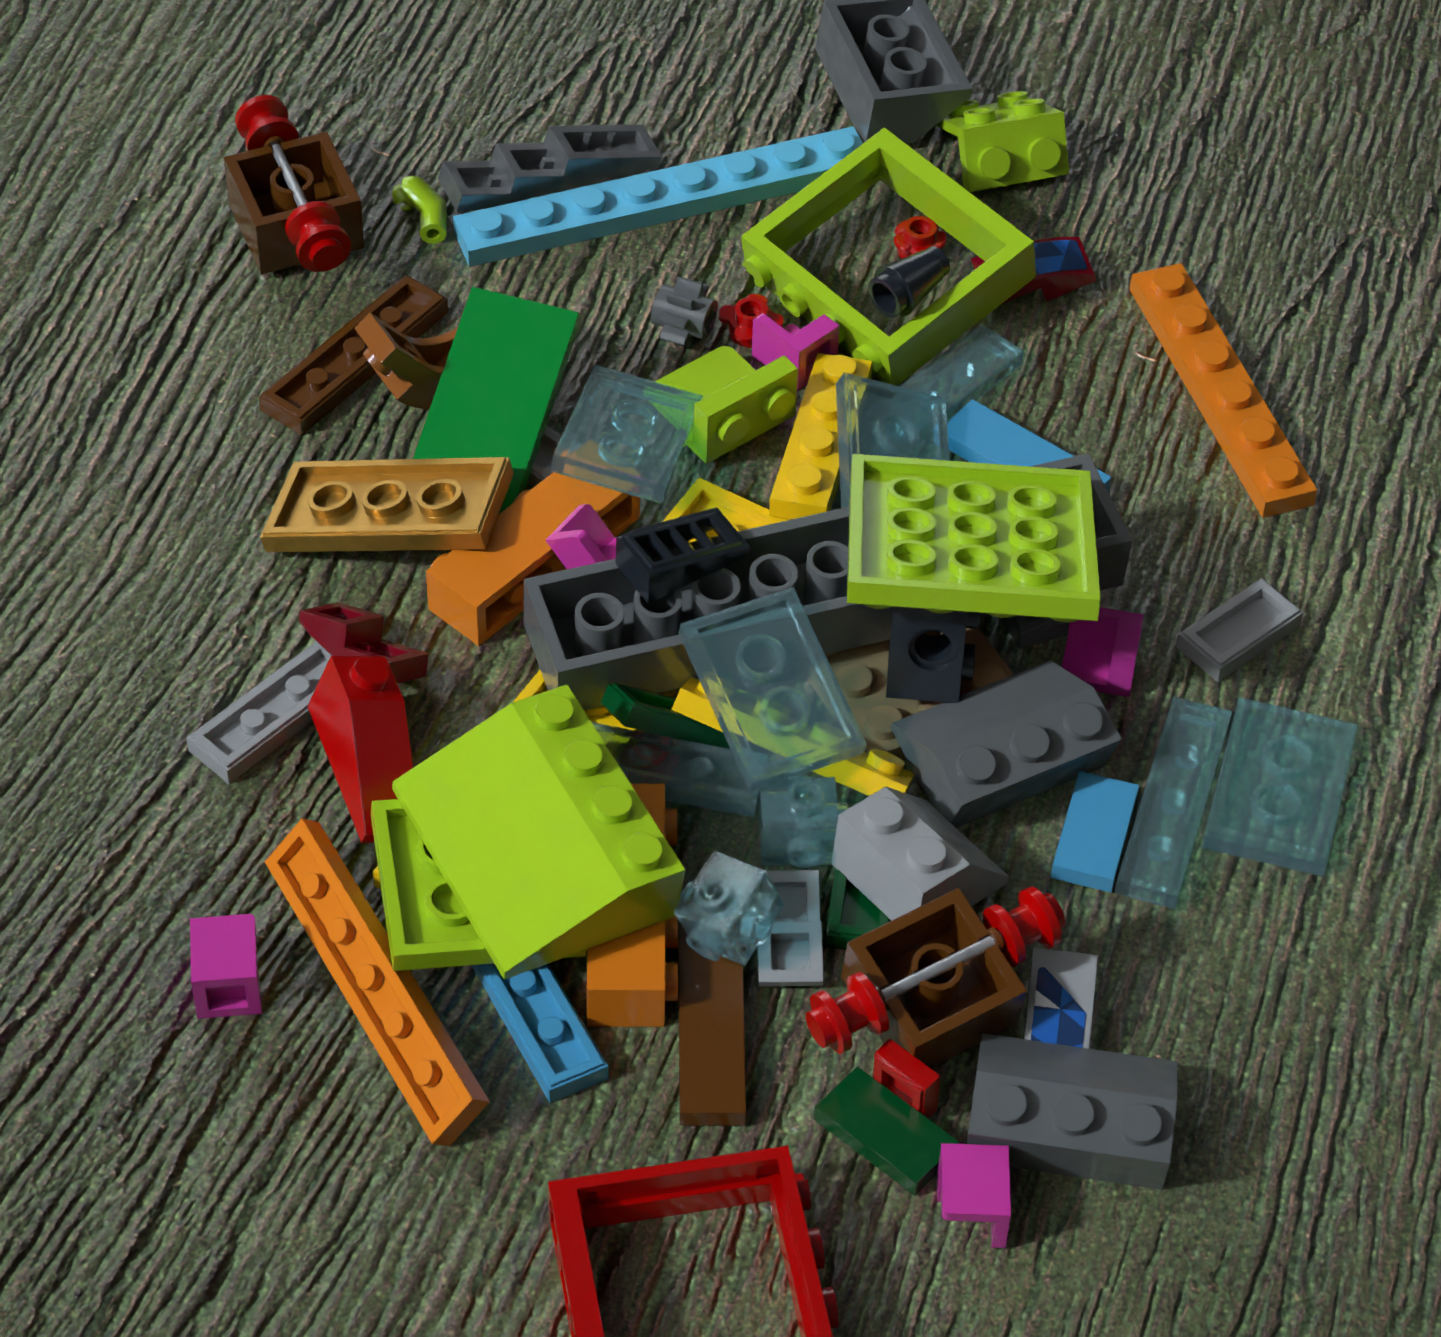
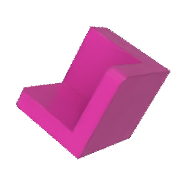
[752,313,840,391]
[545,504,617,569]
[1062,607,1144,697]
[190,914,262,1019]
[937,1143,1011,1248]

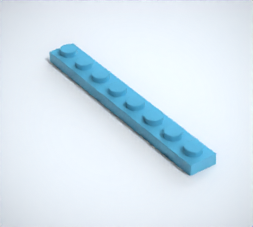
[453,126,863,267]

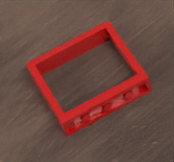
[548,1145,839,1337]

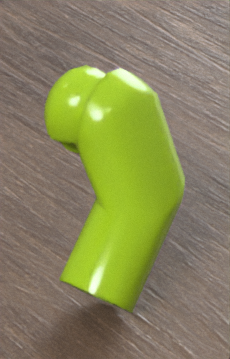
[391,176,447,244]

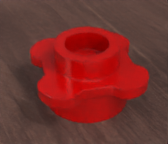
[719,294,784,348]

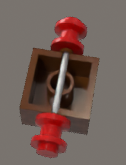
[224,95,364,274]
[805,886,1066,1068]

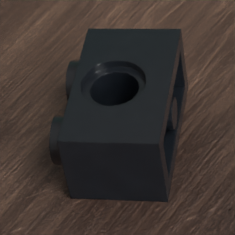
[886,606,979,703]

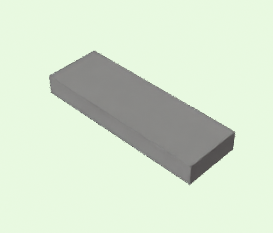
[186,641,333,784]

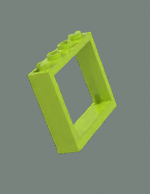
[741,127,1036,389]

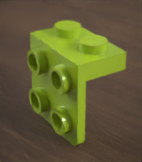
[936,91,1070,192]
[643,346,798,464]

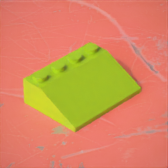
[392,684,685,980]

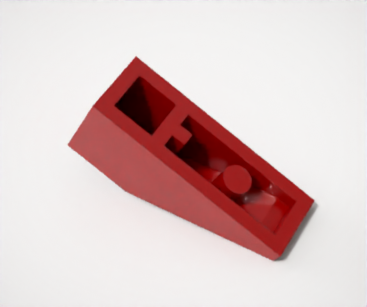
[307,656,413,843]

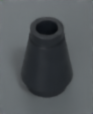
[868,246,950,318]

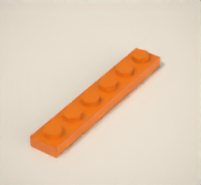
[1129,263,1318,518]
[265,818,490,1146]

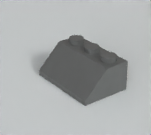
[815,0,973,144]
[890,660,1122,828]
[967,1033,1177,1190]

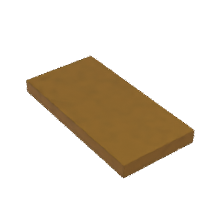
[260,457,514,552]

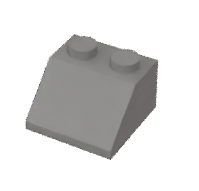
[831,786,1009,921]

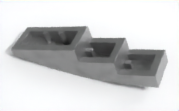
[438,124,662,212]

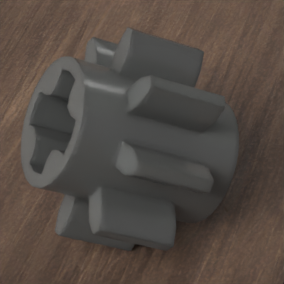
[651,277,718,347]

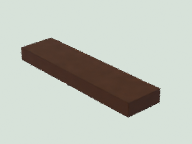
[259,275,448,436]
[678,899,746,1126]

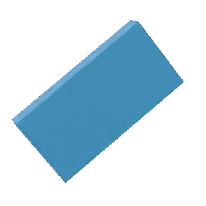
[1051,771,1139,893]

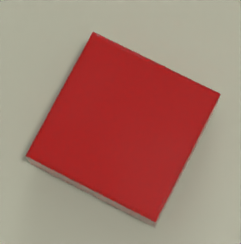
[873,1038,940,1119]

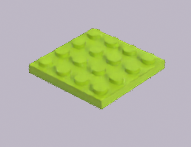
[847,454,1100,622]

